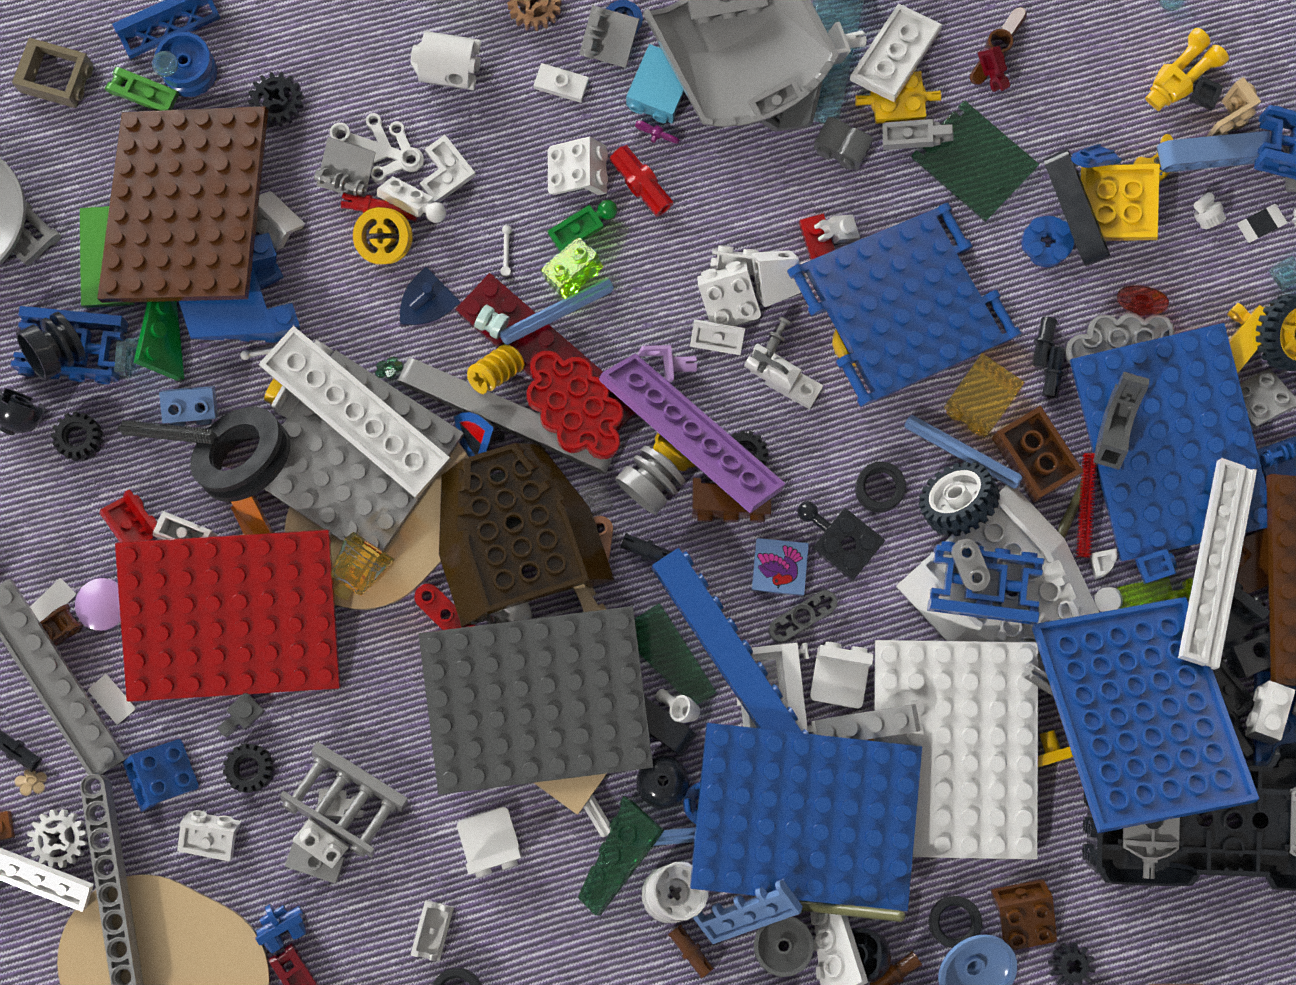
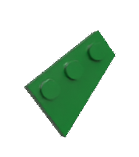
[134,301,184,382]

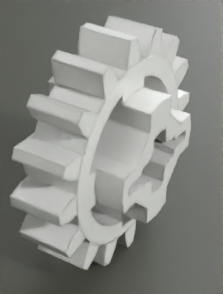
[27,809,89,868]

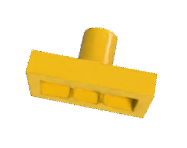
[1038,730,1073,767]

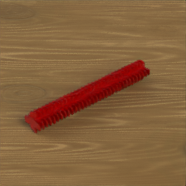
[1076,453,1097,558]

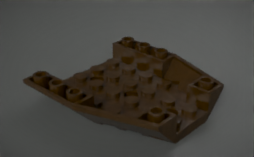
[439,443,614,628]

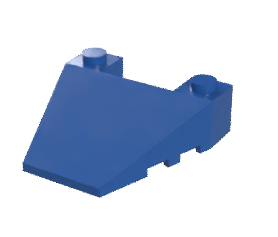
[179,233,300,343]

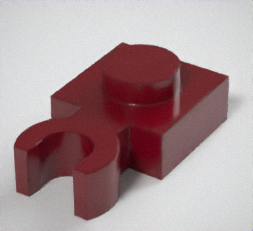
[977,46,1010,92]

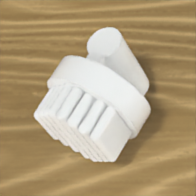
[1194,192,1226,229]

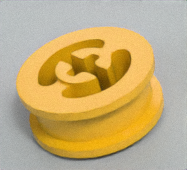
[353,207,413,264]

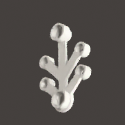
[330,113,424,183]

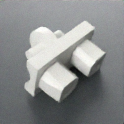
[293,817,349,868]

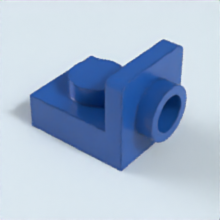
[1135,549,1177,584]

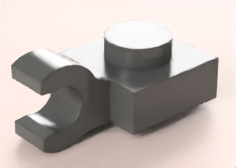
[217,693,265,738]

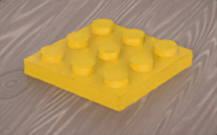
[1081,164,1159,241]

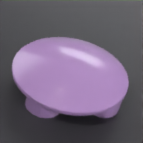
[75,578,121,631]

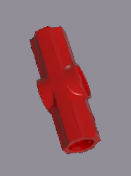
[610,145,673,217]

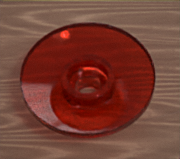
[1117,285,1169,316]

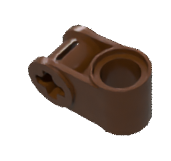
[40,604,83,646]

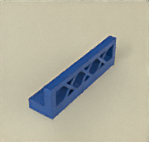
[112,0,221,59]

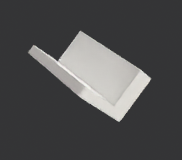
[256,191,305,250]

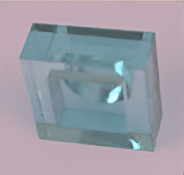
[1268,256,1296,292]

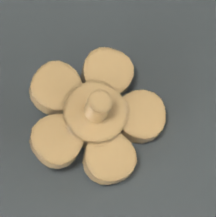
[15,769,47,796]

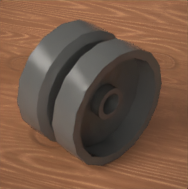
[754,917,814,977]

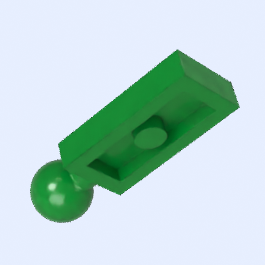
[547,200,618,254]

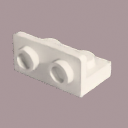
[177,810,240,861]

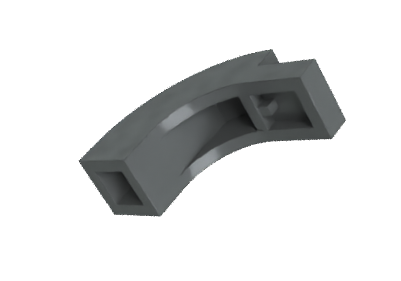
[1094,372,1150,470]

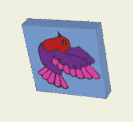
[751,538,809,596]

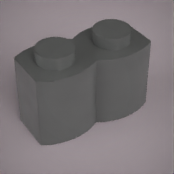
[814,116,873,170]

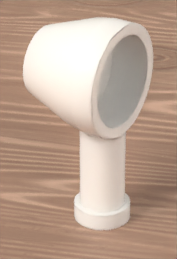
[656,689,700,723]

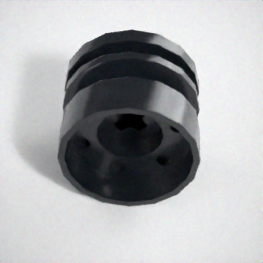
[16,311,86,380]

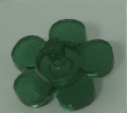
[375,357,404,379]

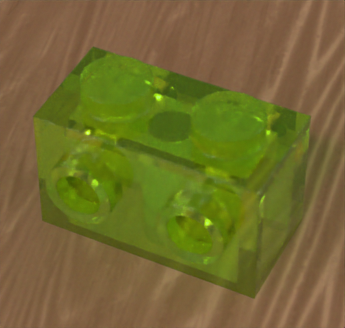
[540,237,603,299]

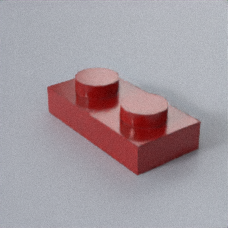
[799,213,835,260]

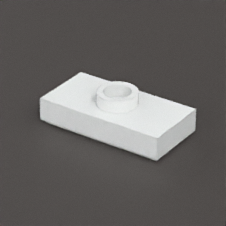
[534,63,589,103]

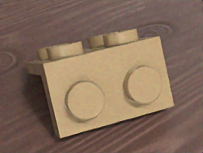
[1206,77,1261,137]

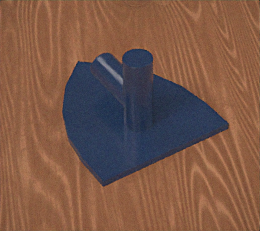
[400,267,461,325]

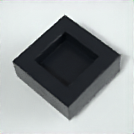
[1189,76,1224,111]

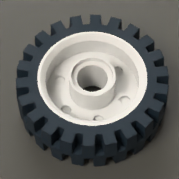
[919,462,1000,537]

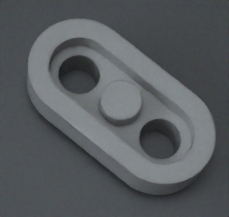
[951,539,990,591]

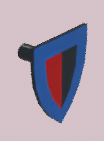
[454,412,505,457]

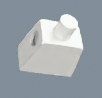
[752,250,810,307]

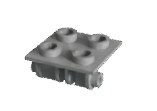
[579,5,639,68]
[314,137,376,197]
[1240,368,1296,429]

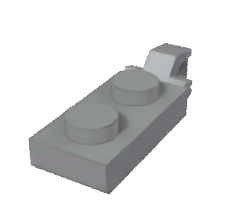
[882,119,953,150]

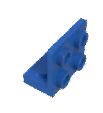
[123,739,199,812]

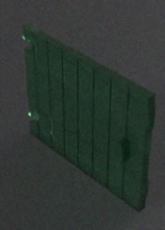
[910,100,1039,222]

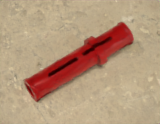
[341,192,418,222]

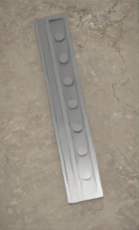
[0,578,127,775]

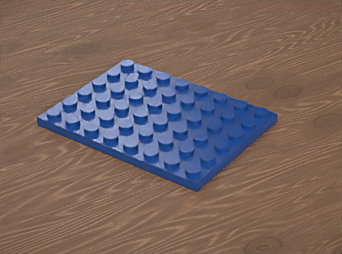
[1070,323,1267,561]
[1032,597,1259,833]
[690,723,922,911]

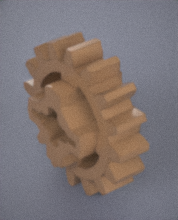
[507,0,562,31]

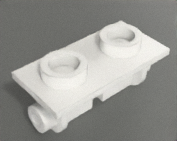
[710,245,759,276]

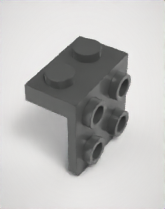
[760,82,822,132]

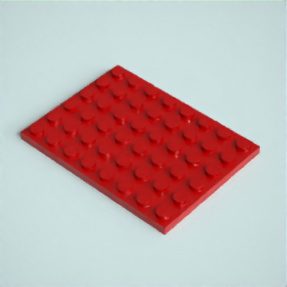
[115,529,341,702]

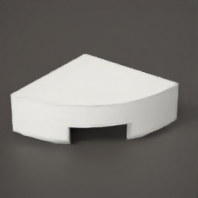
[1089,549,1117,580]

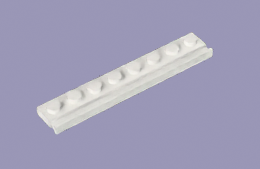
[1178,458,1257,670]

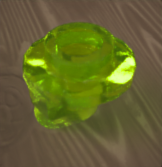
[1168,577,1193,600]

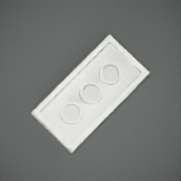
[850,3,942,102]

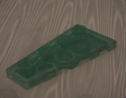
[635,603,717,705]
[578,796,664,916]

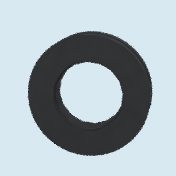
[190,407,290,502]

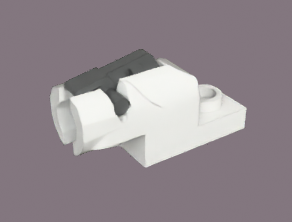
[744,344,823,409]

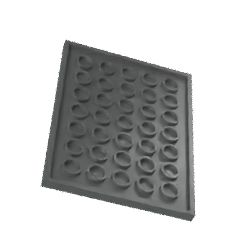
[418,606,653,795]

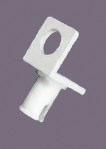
[828,22,867,64]

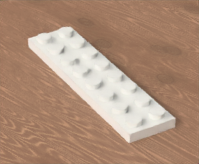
[259,326,451,499]

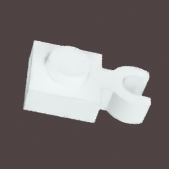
[814,214,860,244]
[318,789,364,820]

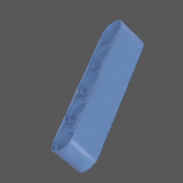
[1157,131,1271,172]

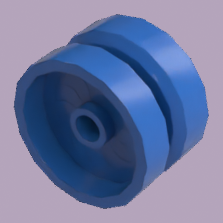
[155,32,217,97]

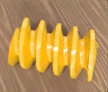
[467,344,525,395]

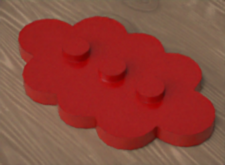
[526,351,623,459]

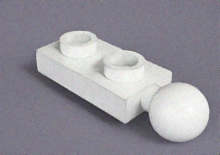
[377,177,446,223]

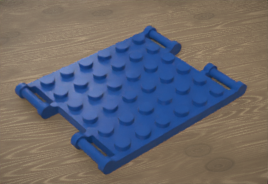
[787,203,1022,407]

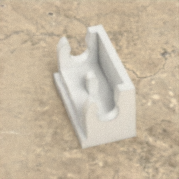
[411,900,454,961]

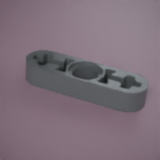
[768,590,837,643]

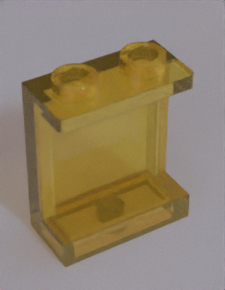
[944,353,1025,437]

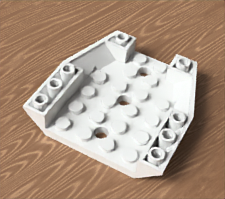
[896,485,1099,671]

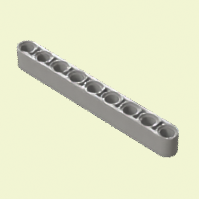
[397,358,614,474]
[80,774,144,985]

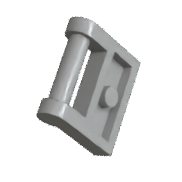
[12,201,61,267]

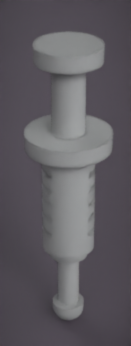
[766,317,791,353]

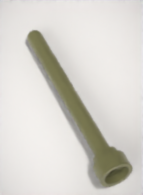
[795,900,906,922]

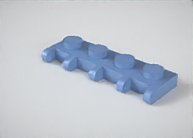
[693,880,803,944]

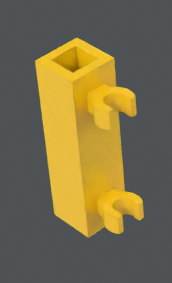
[1227,302,1266,374]

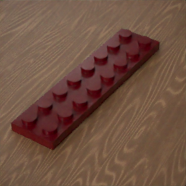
[455,273,636,432]

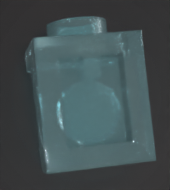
[114,338,139,378]

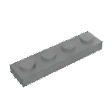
[815,704,921,740]

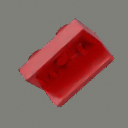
[99,489,157,542]

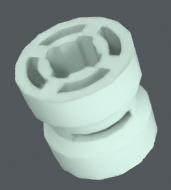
[474,305,510,339]

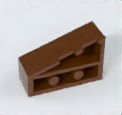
[692,478,771,523]

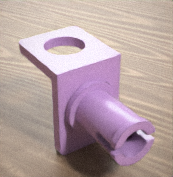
[638,345,697,384]

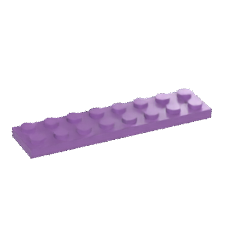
[599,353,786,513]

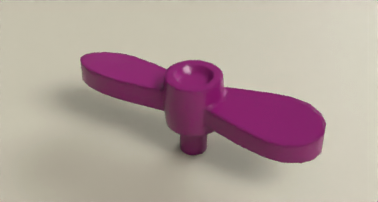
[635,120,680,144]

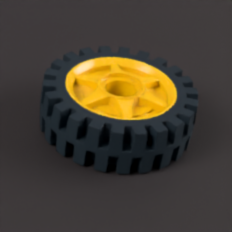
[1256,294,1296,371]

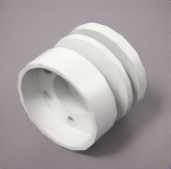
[642,862,708,923]

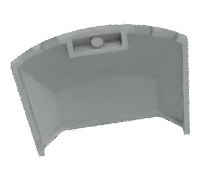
[643,0,839,127]

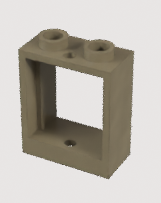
[12,37,93,108]

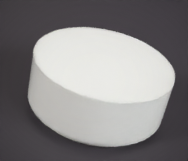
[1094,587,1123,612]

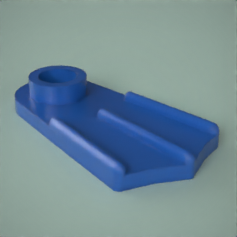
[1071,144,1122,168]

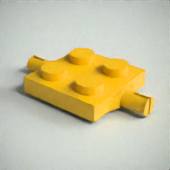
[855,71,941,124]

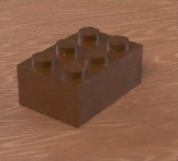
[991,405,1084,504]

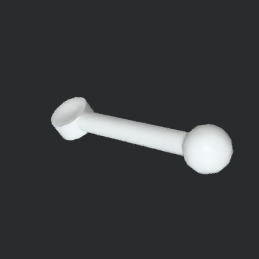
[501,225,512,277]
[240,347,274,360]

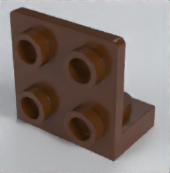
[991,879,1057,951]

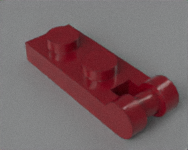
[268,943,319,985]

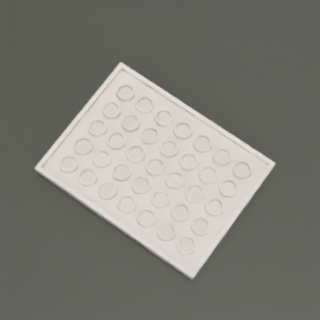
[874,640,1038,859]

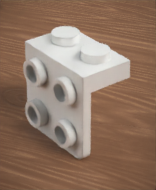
[548,136,608,195]
[697,261,761,326]
[810,642,873,709]
[457,807,523,878]

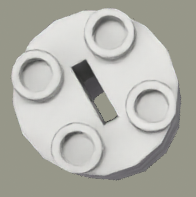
[411,31,481,91]

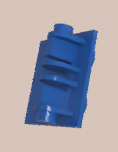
[1257,436,1296,477]

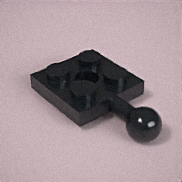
[797,501,885,581]

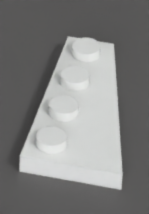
[811,912,868,985]

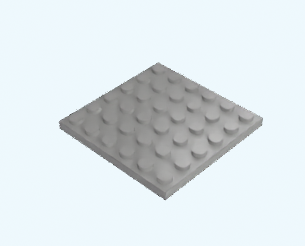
[264,350,464,563]

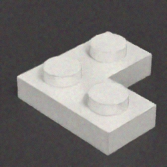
[420,135,476,203]

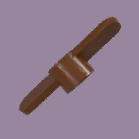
[970,7,1027,85]

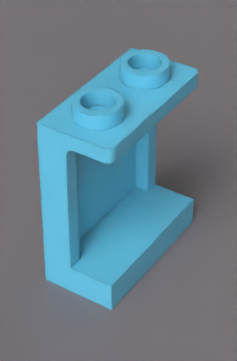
[626,44,684,124]

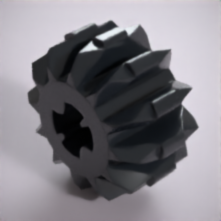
[1048,942,1096,985]

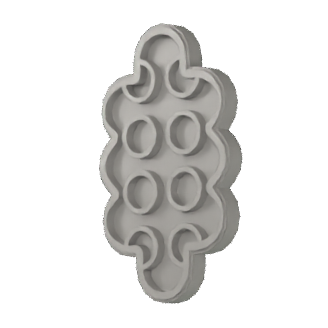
[1065,313,1174,363]

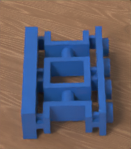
[1254,105,1296,180]
[10,306,128,385]
[927,541,1044,625]

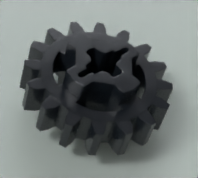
[248,72,304,127]

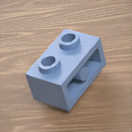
[159,386,218,426]

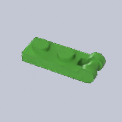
[105,67,179,111]

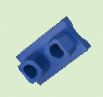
[255,904,306,953]

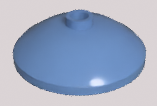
[938,935,1017,985]

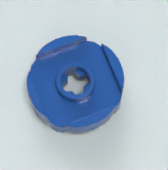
[1021,216,1074,267]

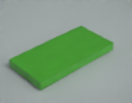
[80,206,134,308]

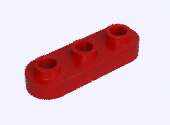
[414,584,475,630]

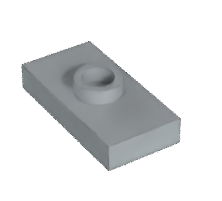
[285,842,346,884]

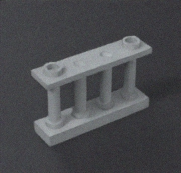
[280,741,408,858]

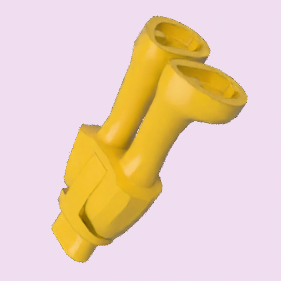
[1145,28,1229,111]

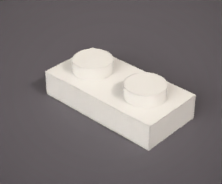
[690,320,745,355]

